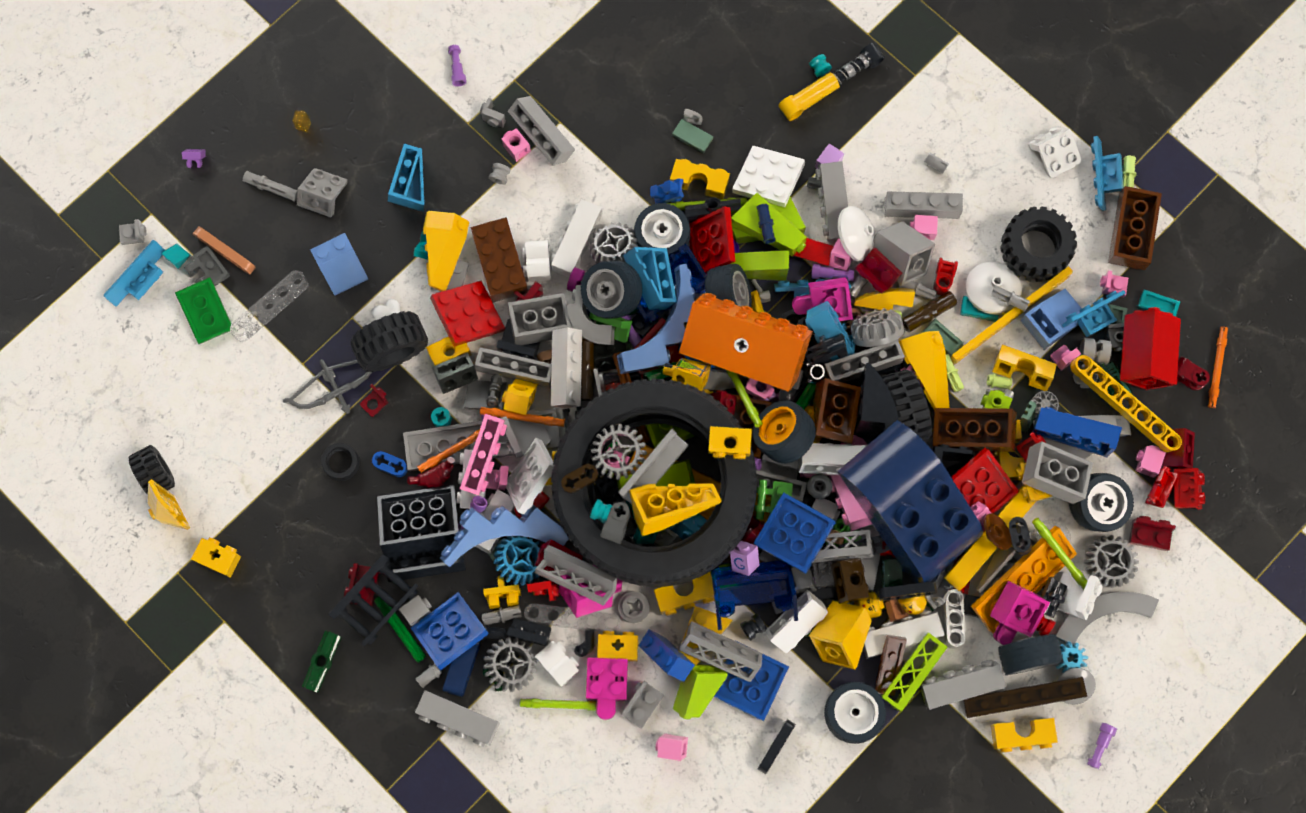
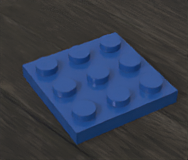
[753,492,836,574]
[411,592,489,670]
[714,640,789,722]

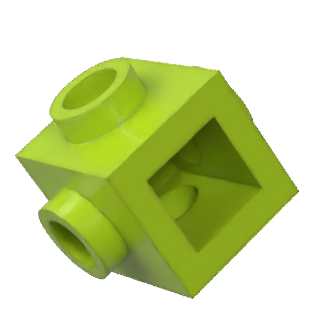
[980,390,1013,409]

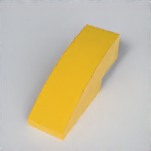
[854,288,915,310]

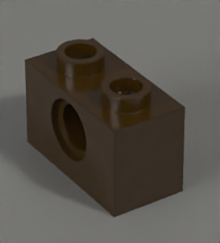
[831,558,869,604]

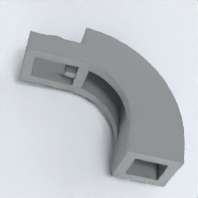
[567,285,615,345]

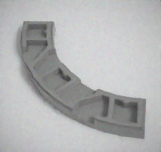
[1056,592,1159,646]

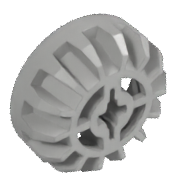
[851,308,904,347]

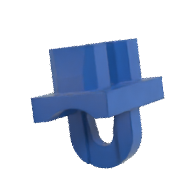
[650,178,684,204]

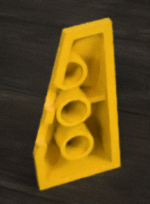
[423,211,470,292]
[899,331,950,411]
[147,480,190,530]
[629,484,721,536]

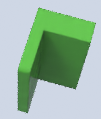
[589,312,632,343]

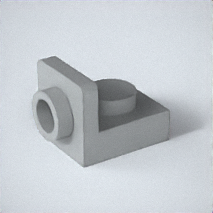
[119,219,147,245]

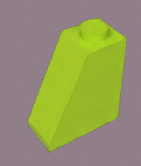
[673,665,728,720]

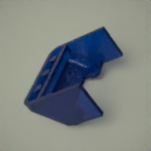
[711,561,798,630]

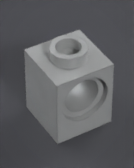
[399,595,432,626]

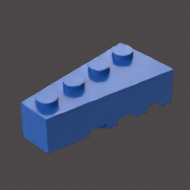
[1032,407,1122,458]

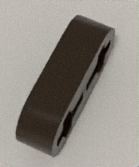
[561,464,598,493]

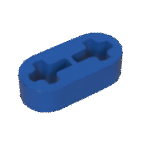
[372,451,408,477]

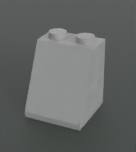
[873,221,935,286]

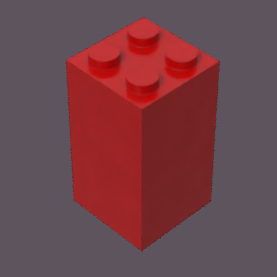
[1120,307,1181,390]

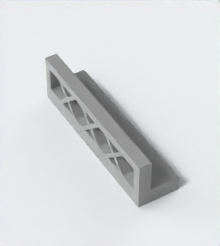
[618,429,688,505]
[813,530,874,563]
[535,545,617,606]
[679,621,762,682]

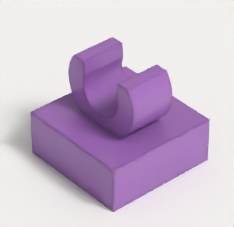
[182,149,206,168]

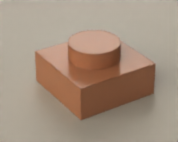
[885,600,909,622]

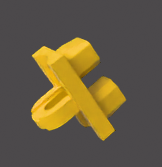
[483,576,521,609]

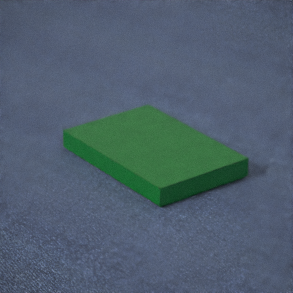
[175,277,234,345]

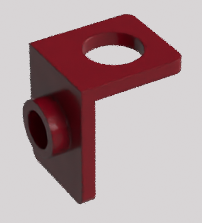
[360,384,388,417]

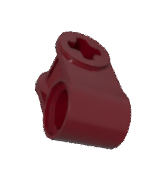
[1177,357,1210,391]

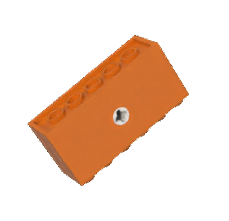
[679,293,813,392]

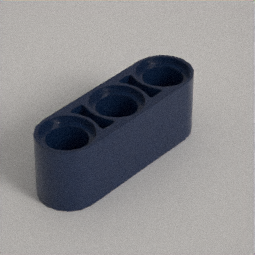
[443,642,480,697]

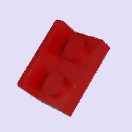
[1174,468,1205,510]
[527,581,560,601]

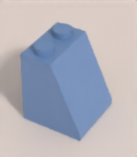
[310,233,368,296]

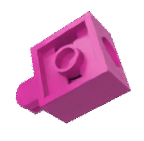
[792,277,853,321]
[559,565,623,618]
[990,581,1050,645]
[586,658,628,720]

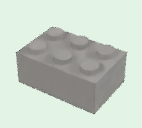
[508,293,572,345]
[1022,442,1093,504]

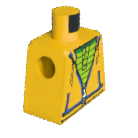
[663,358,711,391]

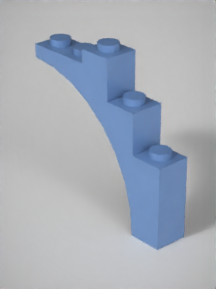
[617,264,695,374]
[441,505,569,567]

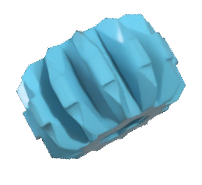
[1056,641,1088,673]

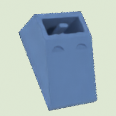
[1021,289,1082,350]

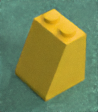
[809,601,872,670]

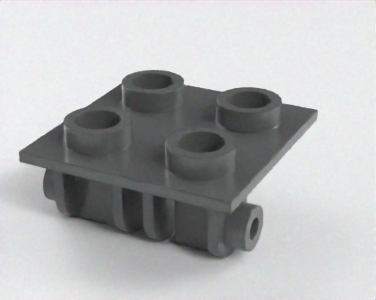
[463,374,507,410]

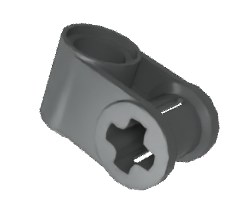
[601,502,630,544]

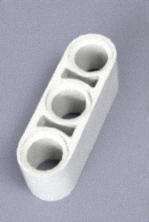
[943,589,965,649]

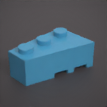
[388,144,424,212]
[623,247,677,310]
[805,301,855,361]

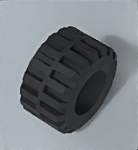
[128,445,175,495]

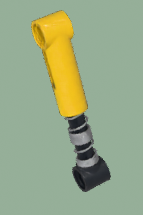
[778,42,885,121]

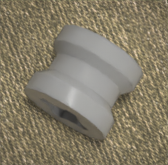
[489,163,511,185]

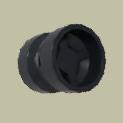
[740,613,767,641]

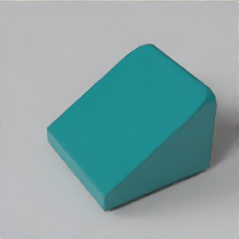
[162,244,191,269]

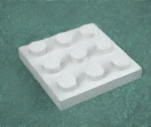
[732,146,805,207]
[506,438,554,515]

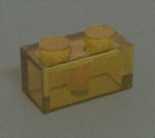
[292,110,311,133]

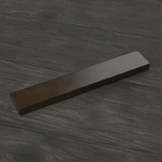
[963,677,1088,718]

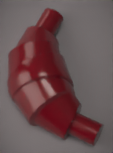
[407,457,455,488]

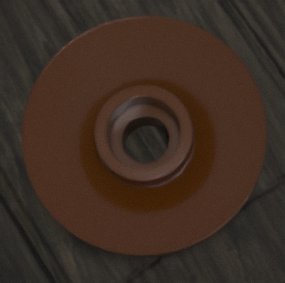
[984,513,1012,550]

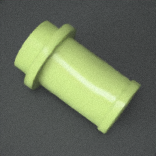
[987,373,1012,390]

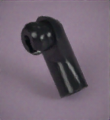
[574,630,595,657]

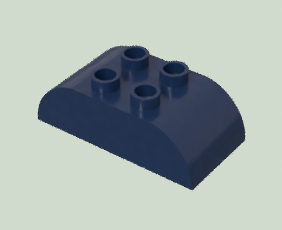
[837,420,983,584]

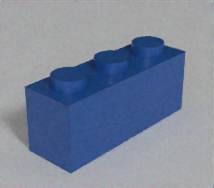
[638,629,694,682]

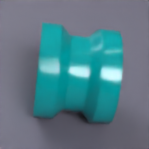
[809,54,832,77]
[431,407,452,427]
[590,499,613,524]

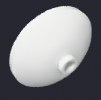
[838,206,875,262]
[965,262,1022,315]

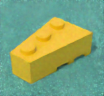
[681,606,732,665]

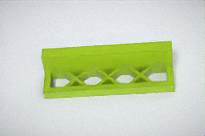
[881,632,947,712]

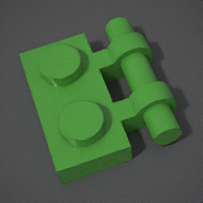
[754,480,793,520]

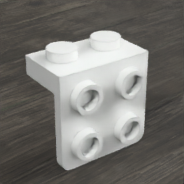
[1029,126,1081,178]
[1057,572,1102,620]

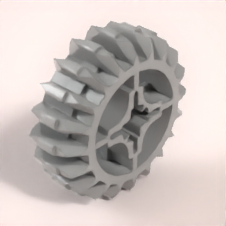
[589,222,638,264]
[591,424,647,480]
[1084,535,1139,588]
[483,638,537,692]

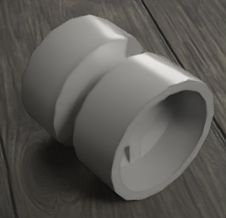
[1079,337,1112,365]

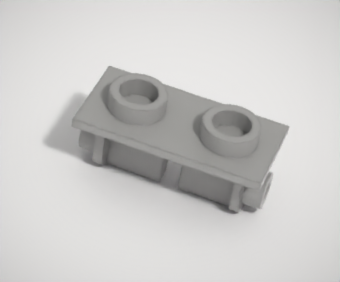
[925,569,953,610]

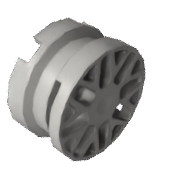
[1031,391,1059,418]

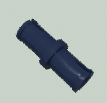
[756,204,776,244]

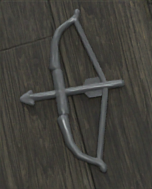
[283,359,372,414]

